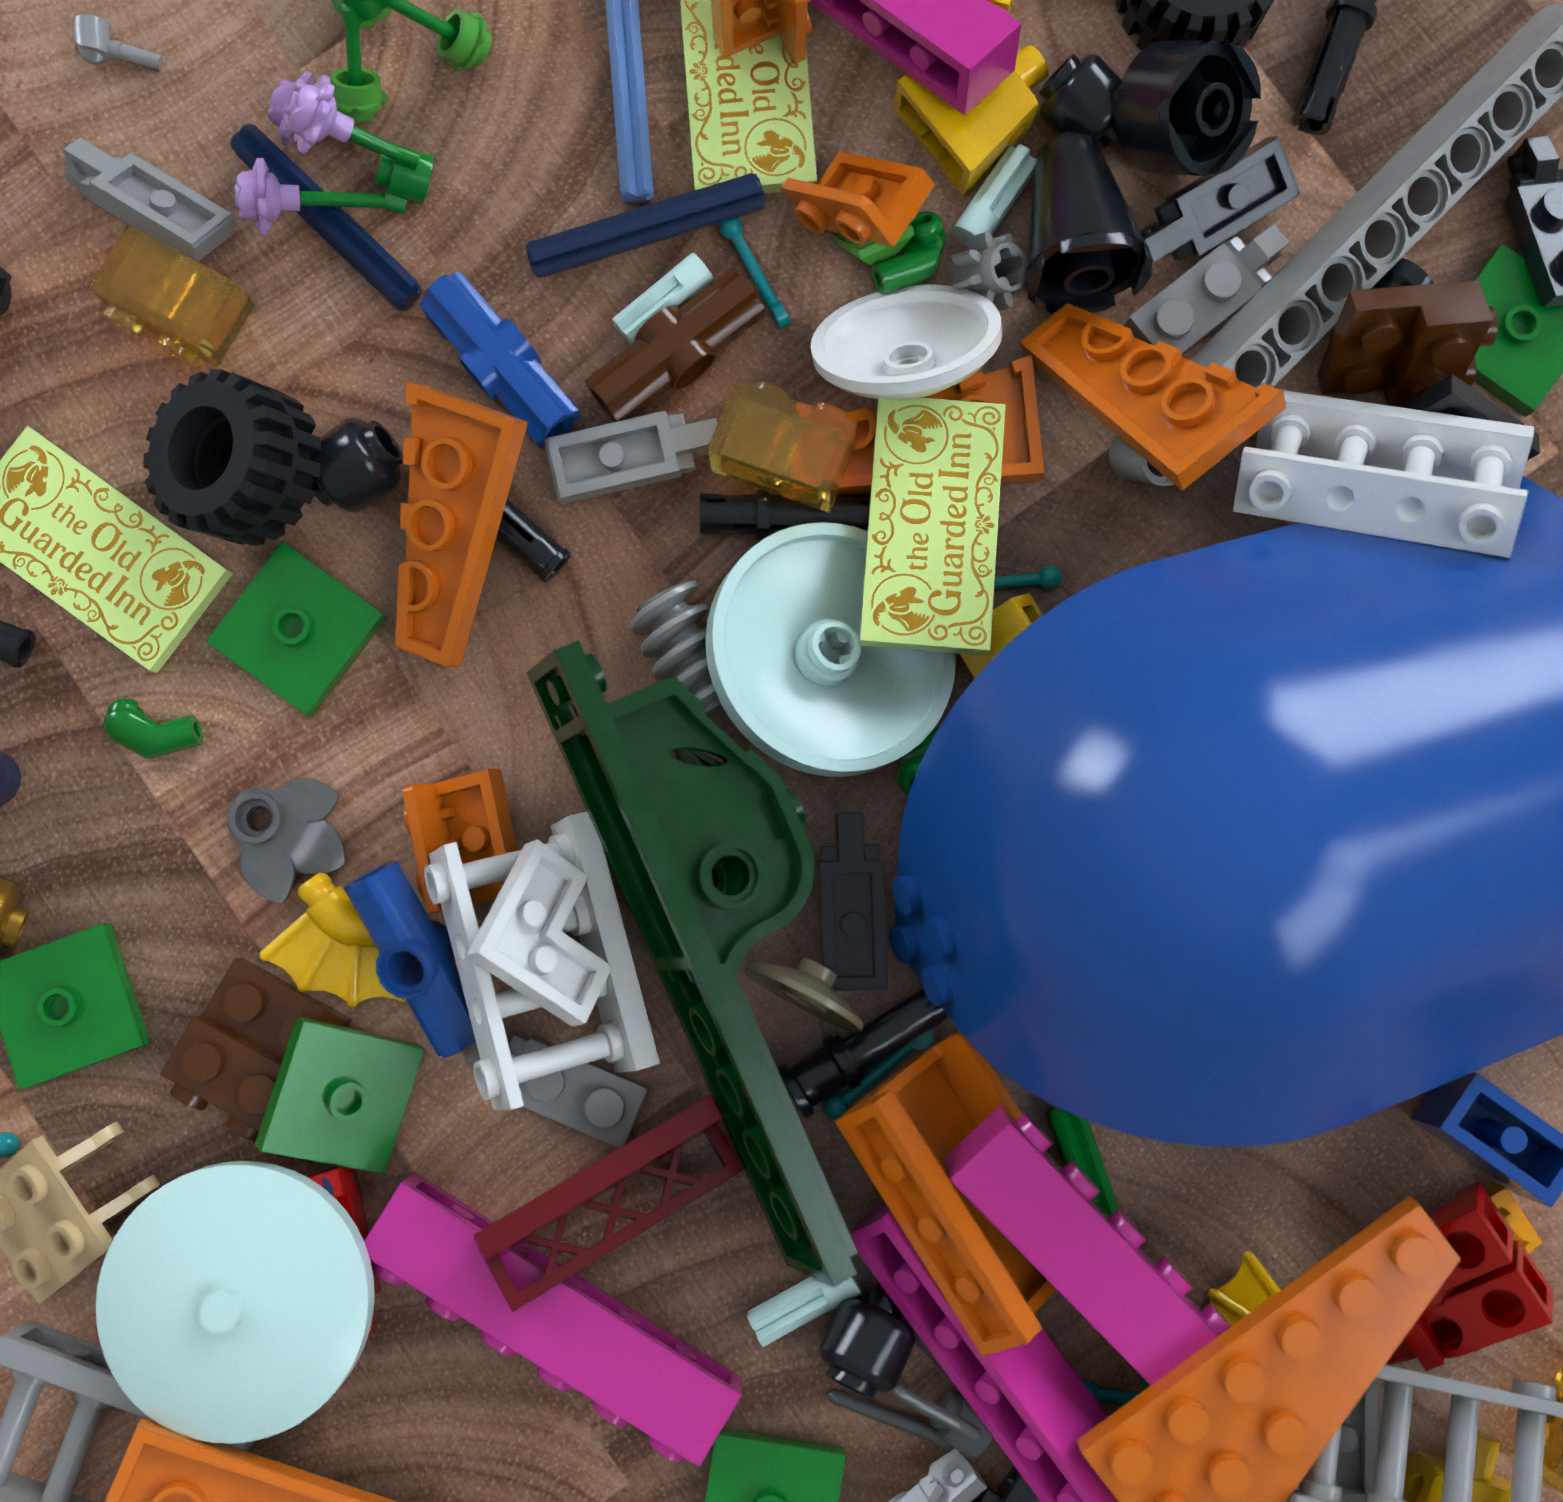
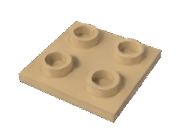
[0,1122,161,1305]

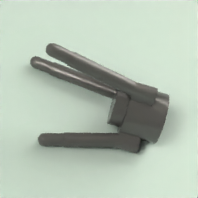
[827,1314,993,1459]

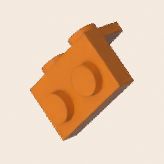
[711,0,813,64]
[781,151,935,247]
[402,769,518,914]

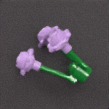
[234,71,434,236]

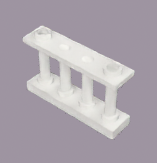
[1233,390,1534,558]
[424,812,660,1110]

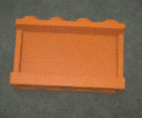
[834,1031,1057,1356]

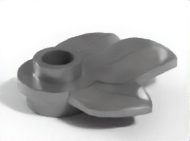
[227,778,346,904]

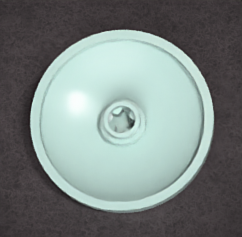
[705,522,956,777]
[96,1161,375,1444]

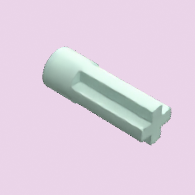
[952,144,1037,248]
[612,253,715,345]
[747,1276,862,1347]

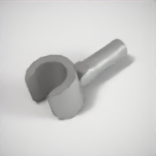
[73,14,163,71]

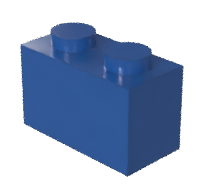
[1410,1072,1563,1208]

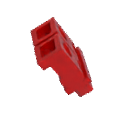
[1386,1182,1553,1371]

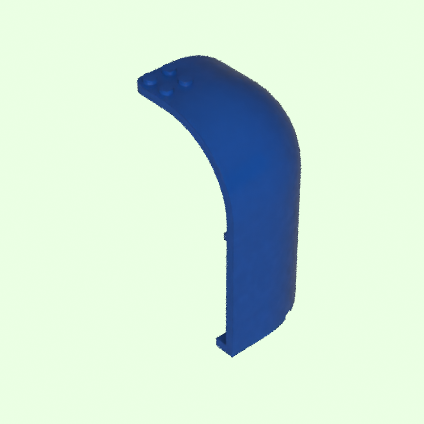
[890,476,1563,1147]

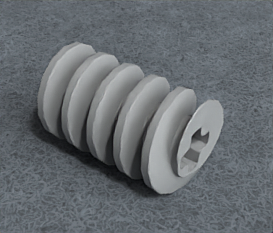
[629,580,725,718]

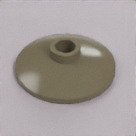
[744,958,864,1033]

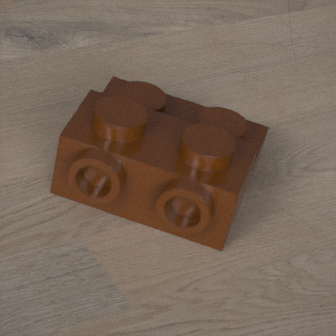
[1317,280,1498,407]
[160,957,352,1142]

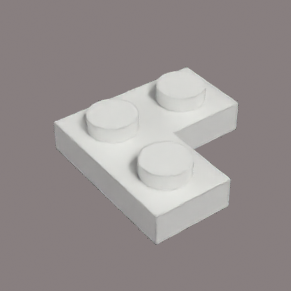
[466,839,613,1027]

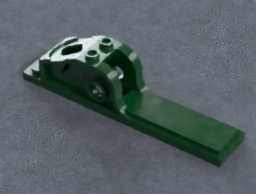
[526,640,858,1287]

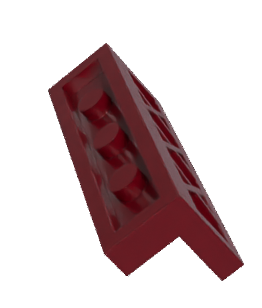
[473,1095,744,1313]

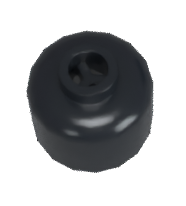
[1038,53,1122,149]
[311,418,403,513]
[819,1291,916,1399]

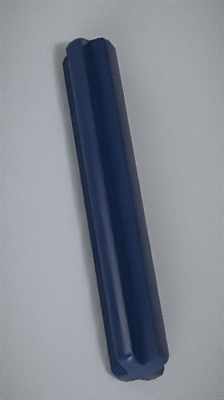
[230,124,422,311]
[526,173,765,278]

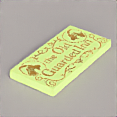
[680,0,817,194]
[859,398,1006,656]
[0,425,233,674]

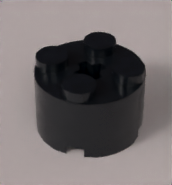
[1112,40,1261,176]

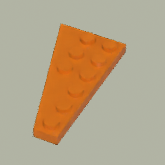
[1077,1195,1461,1502]

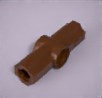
[585,268,765,422]

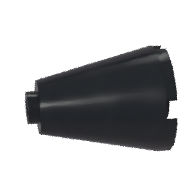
[1025,131,1152,314]

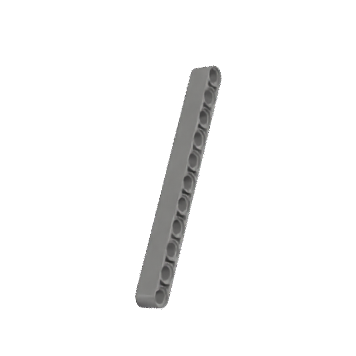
[1109,3,1563,487]

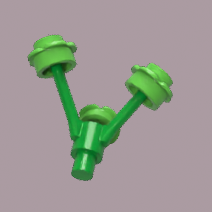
[330,0,492,122]

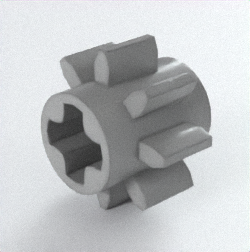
[952,231,1028,311]

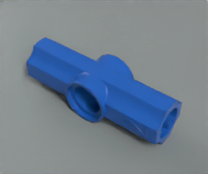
[419,271,581,450]
[344,860,476,1059]

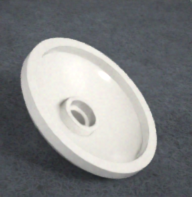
[811,285,1002,400]

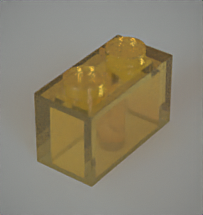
[88,224,255,367]
[708,380,857,513]

